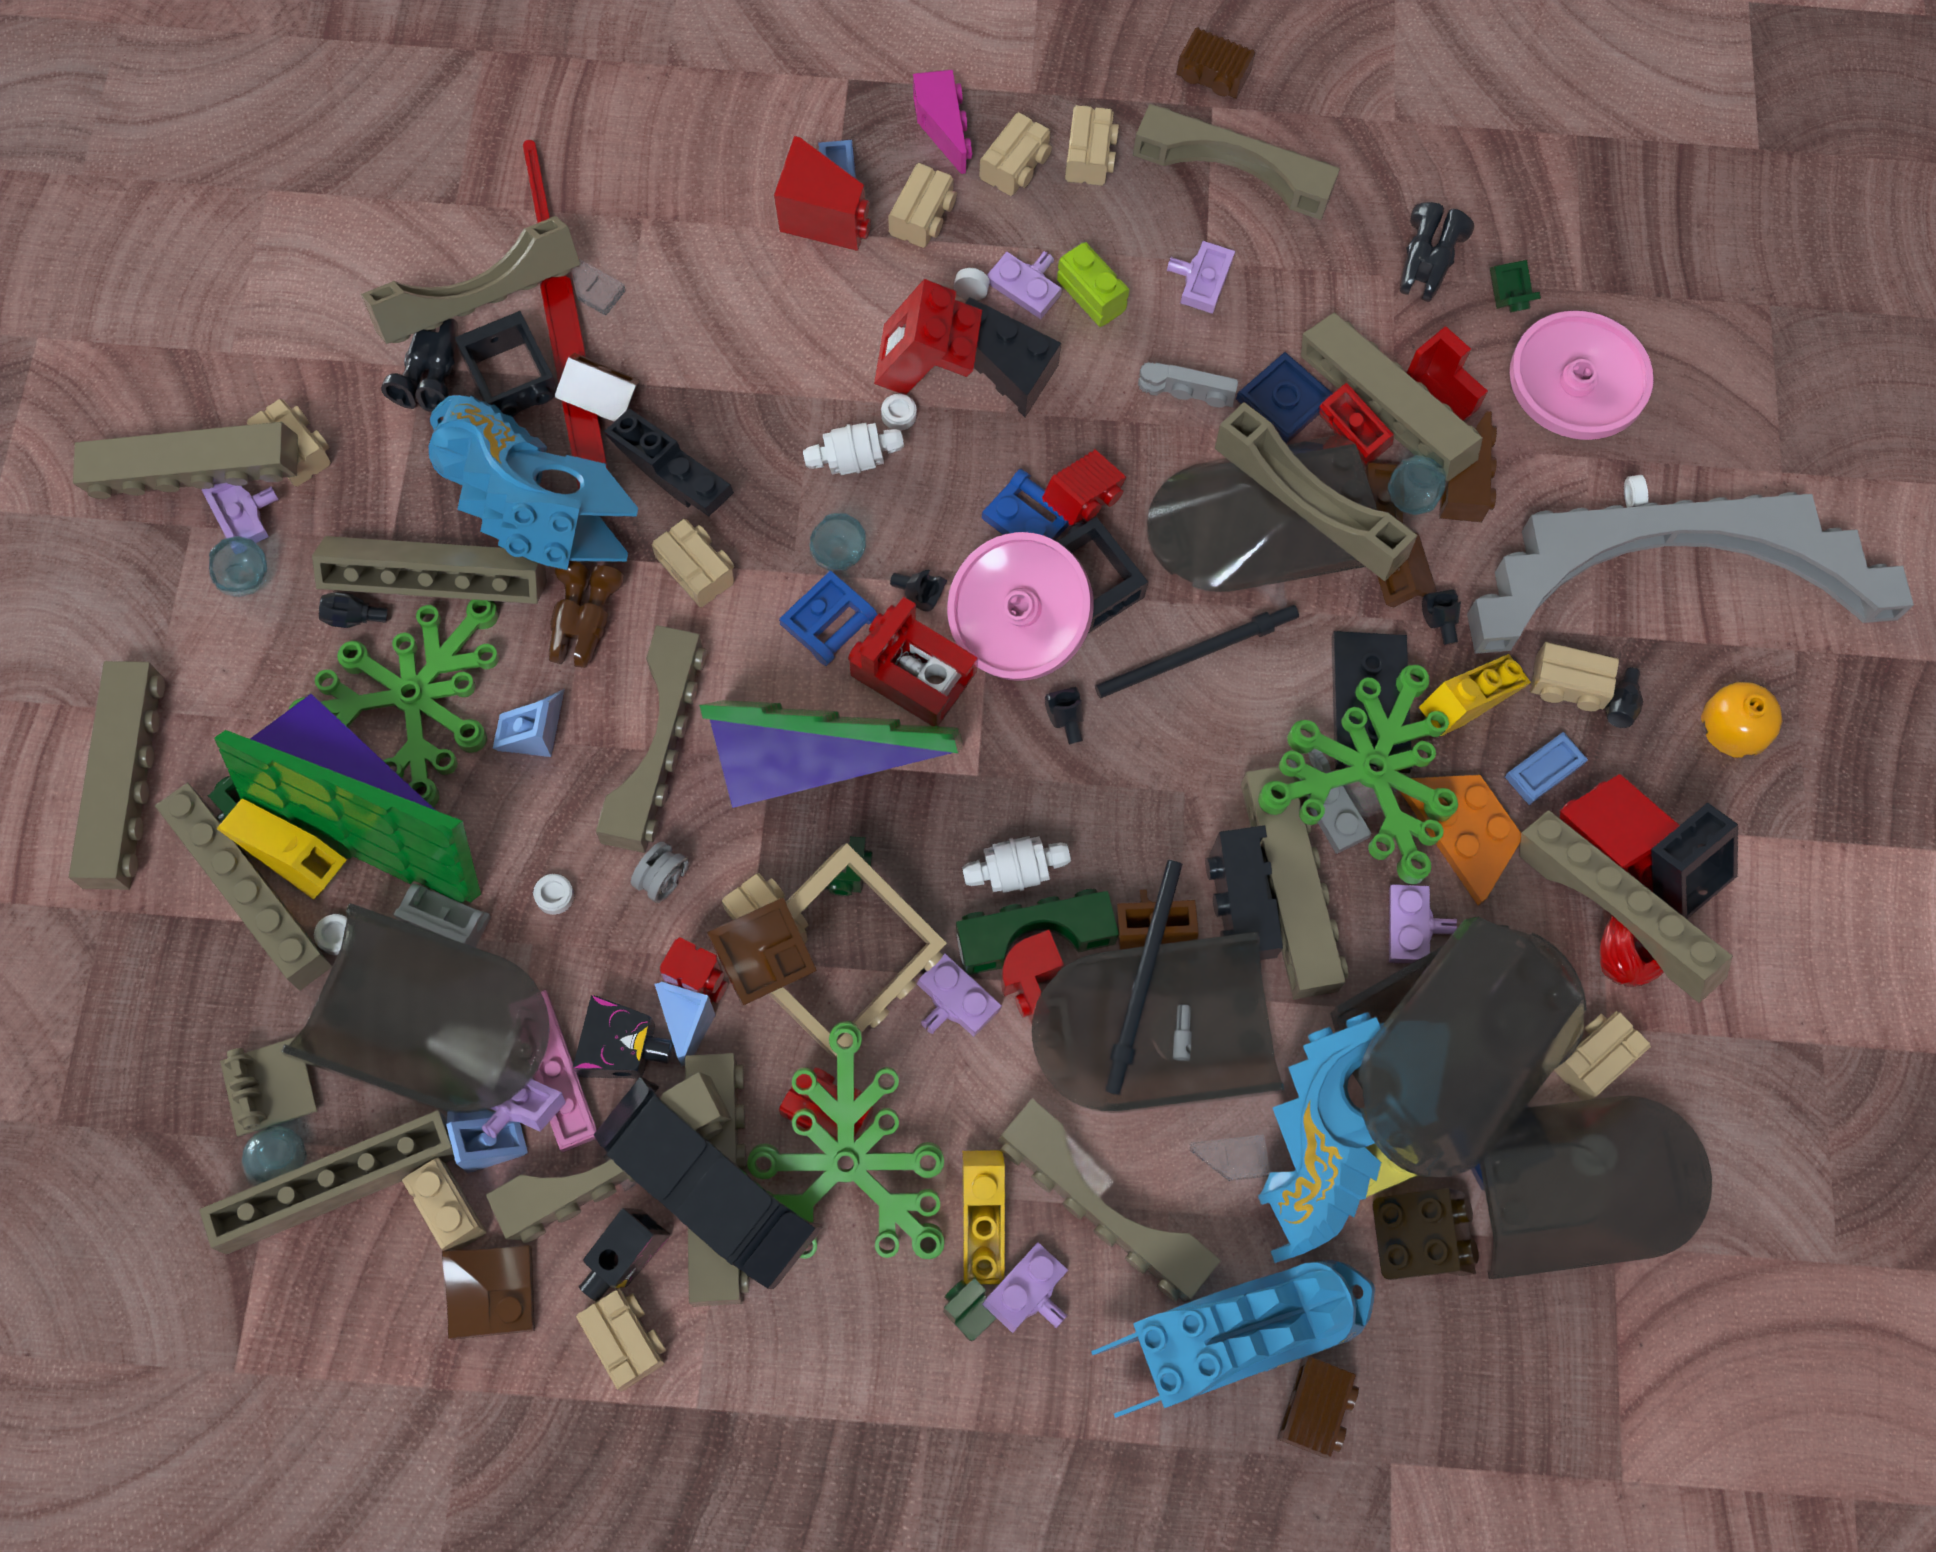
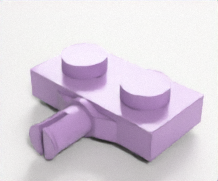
[1167,241,1235,314]
[987,251,1061,319]
[202,483,279,553]
[1389,885,1457,964]
[917,954,1002,1037]
[476,1066,566,1138]
[982,1242,1068,1333]

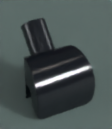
[890,570,947,612]
[1422,589,1461,645]
[1045,687,1084,745]

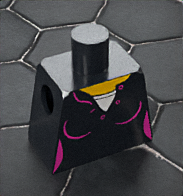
[573,995,673,1079]
[579,1208,671,1302]

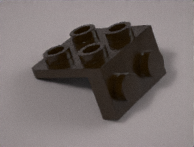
[1372,1188,1479,1280]

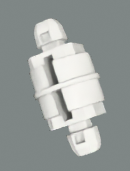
[803,422,904,475]
[962,836,1071,893]

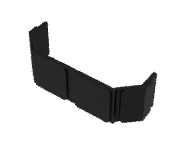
[594,1077,823,1289]

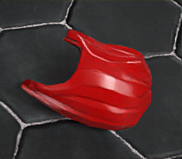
[1600,915,1664,987]

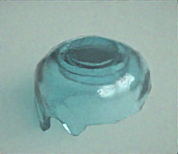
[1388,455,1447,515]
[809,513,866,572]
[209,536,267,597]
[241,1126,307,1186]

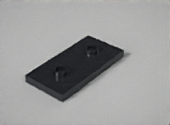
[1331,631,1412,773]

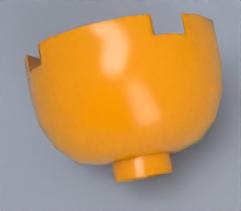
[1701,682,1783,758]

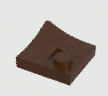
[706,898,817,1006]
[442,1245,535,1340]

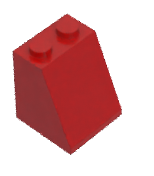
[774,136,871,251]
[1559,774,1680,892]

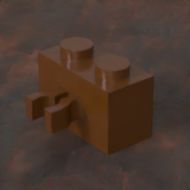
[1117,889,1199,963]

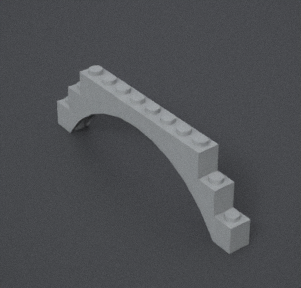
[1467,492,1914,654]

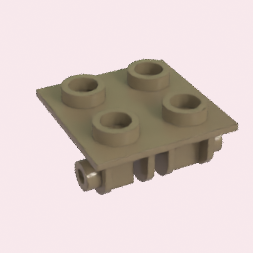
[220,1036,318,1137]

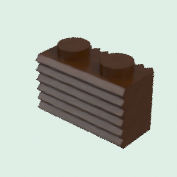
[1176,27,1255,99]
[1277,1356,1359,1458]

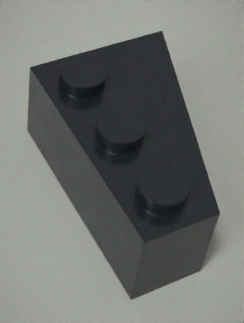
[966,297,1061,417]
[1205,825,1283,964]

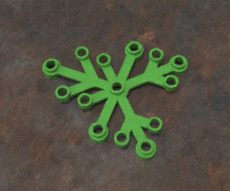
[289,599,499,807]
[1258,665,1458,884]
[747,1021,944,1259]

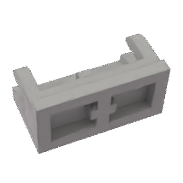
[393,883,491,955]

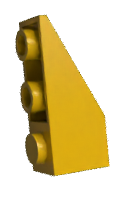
[1419,654,1531,736]
[217,798,347,900]
[962,1150,1005,1284]

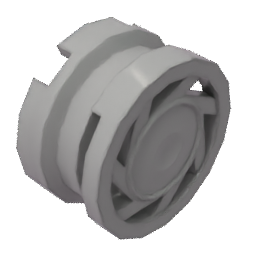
[630,842,689,903]

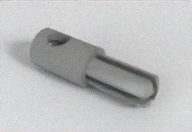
[1173,1004,1192,1061]

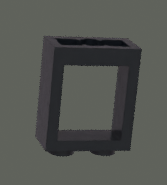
[454,311,557,417]
[1054,517,1148,633]
[1651,802,1738,919]

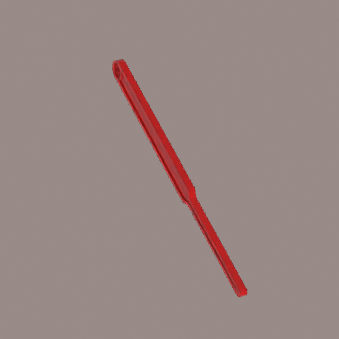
[523,140,608,490]

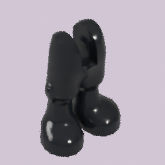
[1400,202,1474,302]
[381,318,458,412]

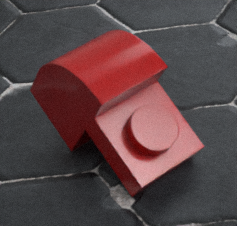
[1001,930,1064,1027]

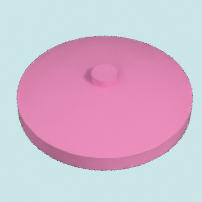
[1510,311,1653,440]
[947,532,1094,681]

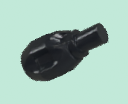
[319,592,388,628]
[1605,667,1644,728]

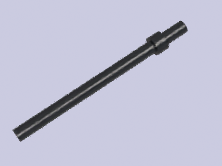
[1095,604,1299,699]
[1105,860,1183,1096]

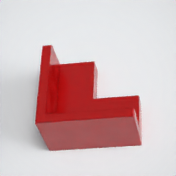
[1407,326,1488,422]

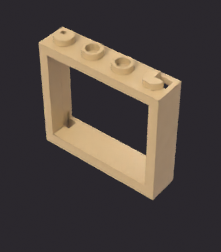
[769,843,947,1058]

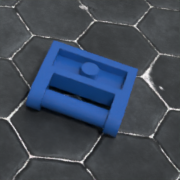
[982,469,1069,540]
[779,570,878,666]

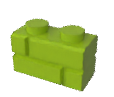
[1057,242,1130,327]

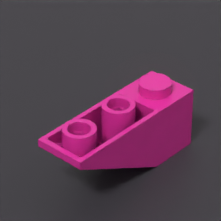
[913,70,972,174]

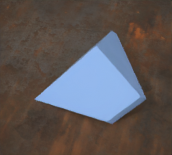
[493,689,565,757]
[655,982,715,1066]
[446,1098,528,1173]

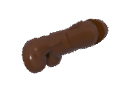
[549,561,624,668]

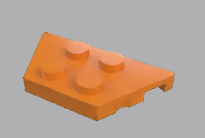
[1400,775,1521,906]

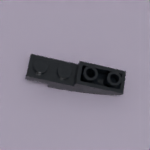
[604,408,734,517]

